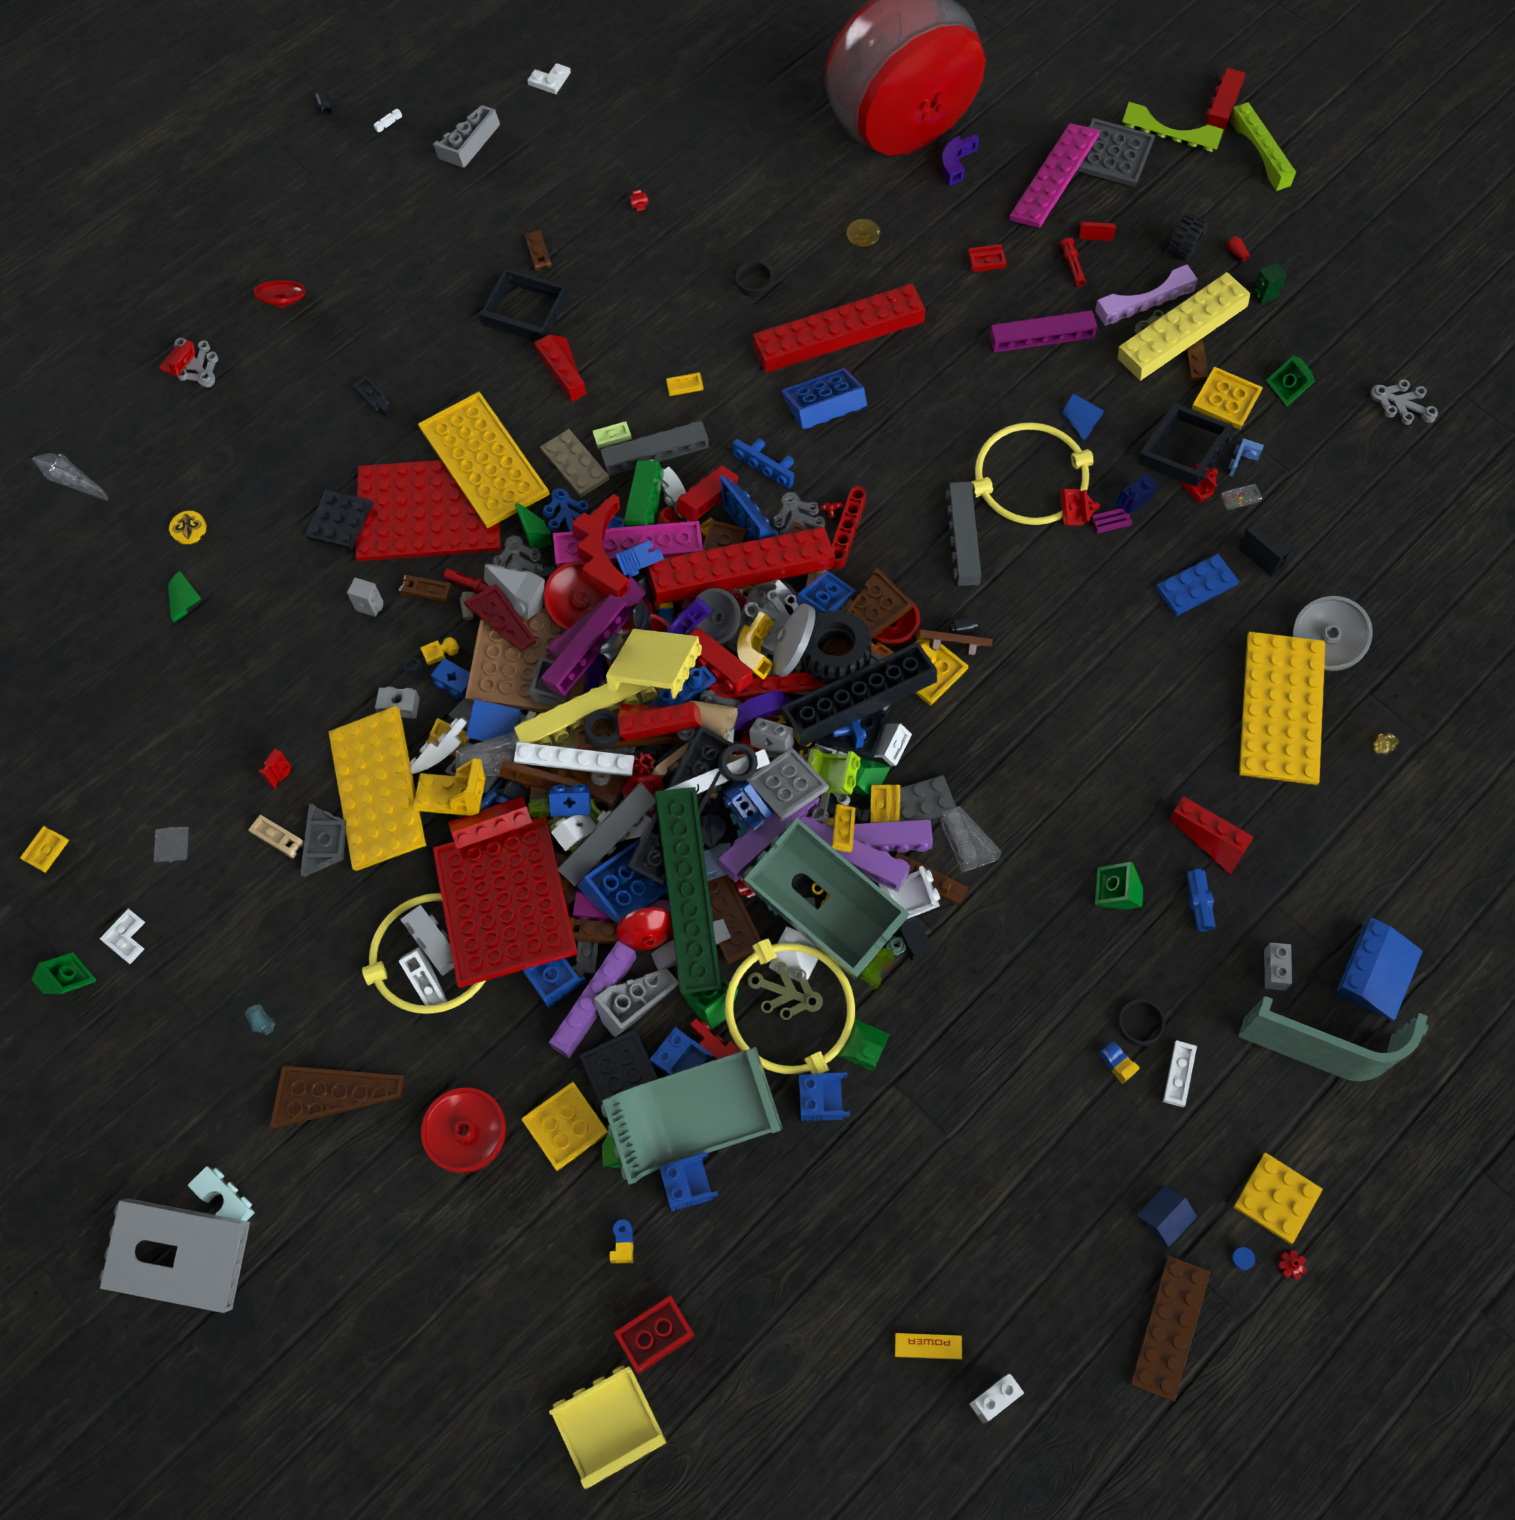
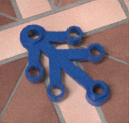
[543,489,590,532]

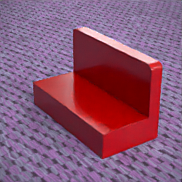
[1079,221,1116,241]
[159,340,196,377]

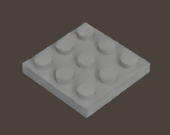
[746,748,829,822]

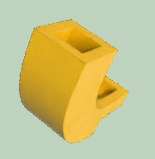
[737,611,775,680]

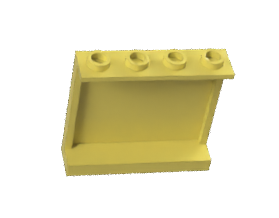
[606,629,702,699]
[549,1365,667,1489]

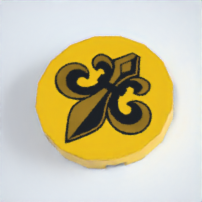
[169,511,207,544]

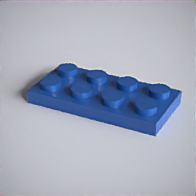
[1156,554,1239,616]

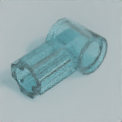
[245,1004,275,1035]

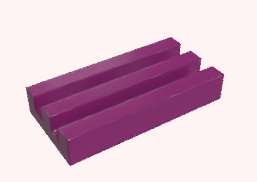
[1091,507,1132,534]

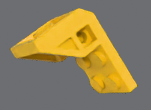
[413,758,486,816]

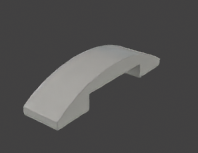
[651,919,731,971]

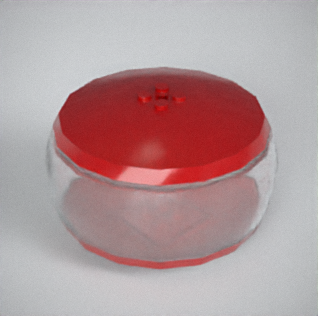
[825,0,986,156]

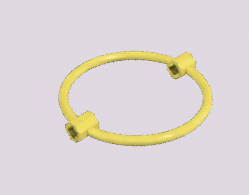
[971,423,1094,525]
[362,893,486,1014]
[725,939,855,1075]

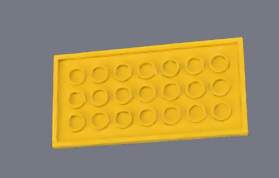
[418,392,550,529]
[1239,632,1325,785]
[328,706,426,871]

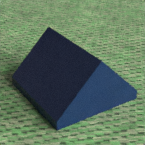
[1136,1185,1197,1248]

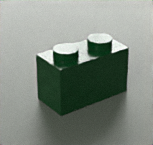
[1251,263,1287,305]

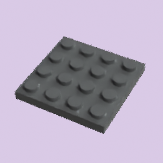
[1077,118,1155,187]

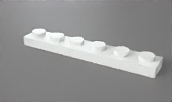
[514,742,635,776]

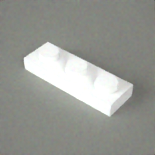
[1163,1040,1197,1108]

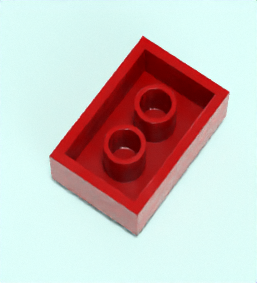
[614,1295,695,1374]

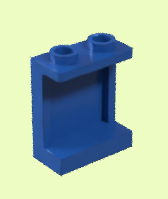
[466,697,523,747]

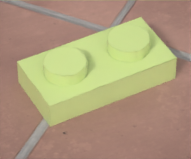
[593,421,632,449]

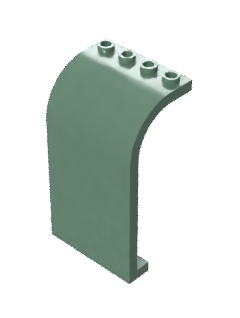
[1238,996,1428,1081]
[601,1047,782,1185]

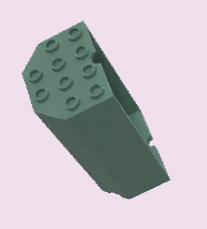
[743,818,910,980]

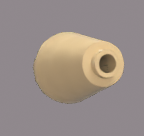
[689,700,738,740]

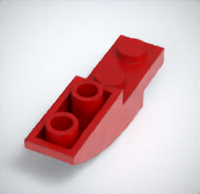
[690,1019,741,1060]

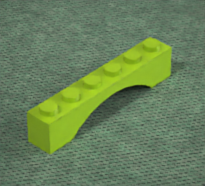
[1122,102,1224,152]
[1229,102,1296,191]

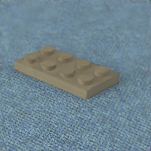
[540,429,610,498]

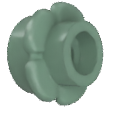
[886,936,906,955]

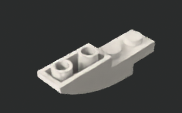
[650,460,689,522]
[410,717,469,774]

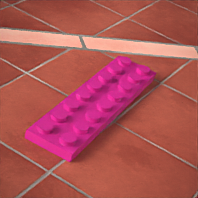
[1010,123,1100,228]
[553,521,703,568]

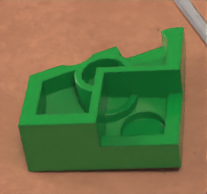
[168,571,201,622]

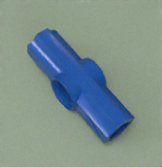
[1187,869,1216,932]

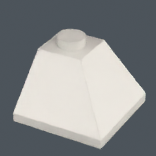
[769,927,822,983]

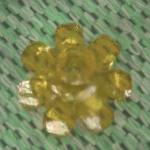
[1373,733,1399,756]

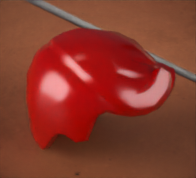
[656,507,683,524]

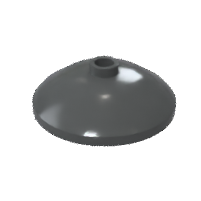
[693,588,741,644]

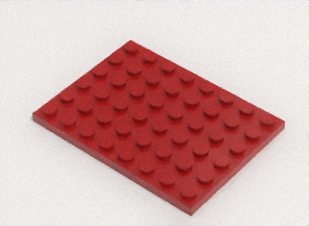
[356,460,501,561]
[433,816,578,988]

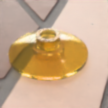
[847,219,880,246]

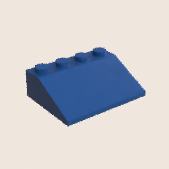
[781,367,867,429]
[720,475,779,541]
[577,838,667,924]
[1335,917,1423,1022]

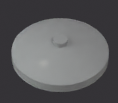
[1293,596,1373,671]
[772,603,815,677]

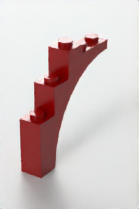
[572,494,630,599]

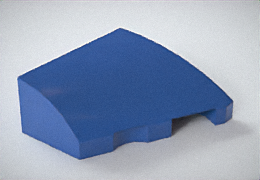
[1062,394,1103,442]

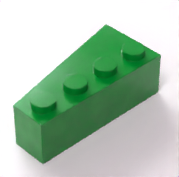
[624,461,664,527]

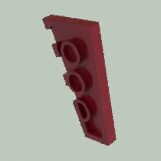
[464,584,536,652]

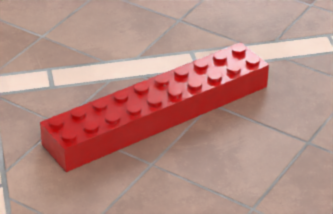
[753,284,925,373]
[646,527,835,605]

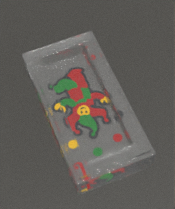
[1220,484,1262,510]

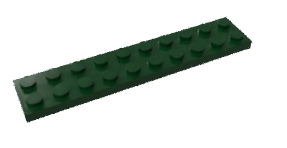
[655,787,721,994]

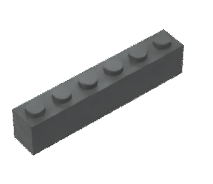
[600,421,709,476]
[946,482,981,586]
[557,782,657,886]

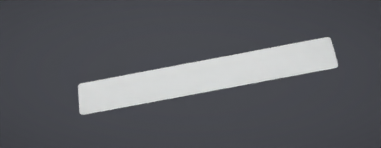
[666,749,770,794]

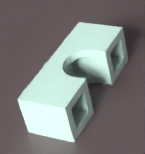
[188,1166,255,1221]

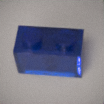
[1116,473,1159,514]

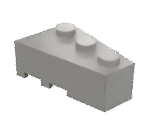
[400,905,454,976]

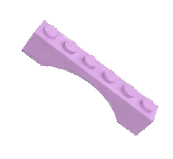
[1095,265,1198,326]

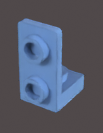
[1228,438,1264,477]

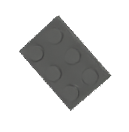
[900,775,957,821]

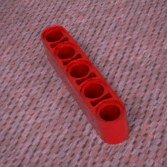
[832,486,866,569]

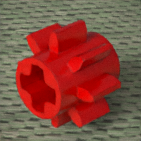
[629,190,648,211]
[633,752,656,775]
[735,875,756,898]

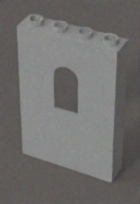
[100,1198,250,1313]

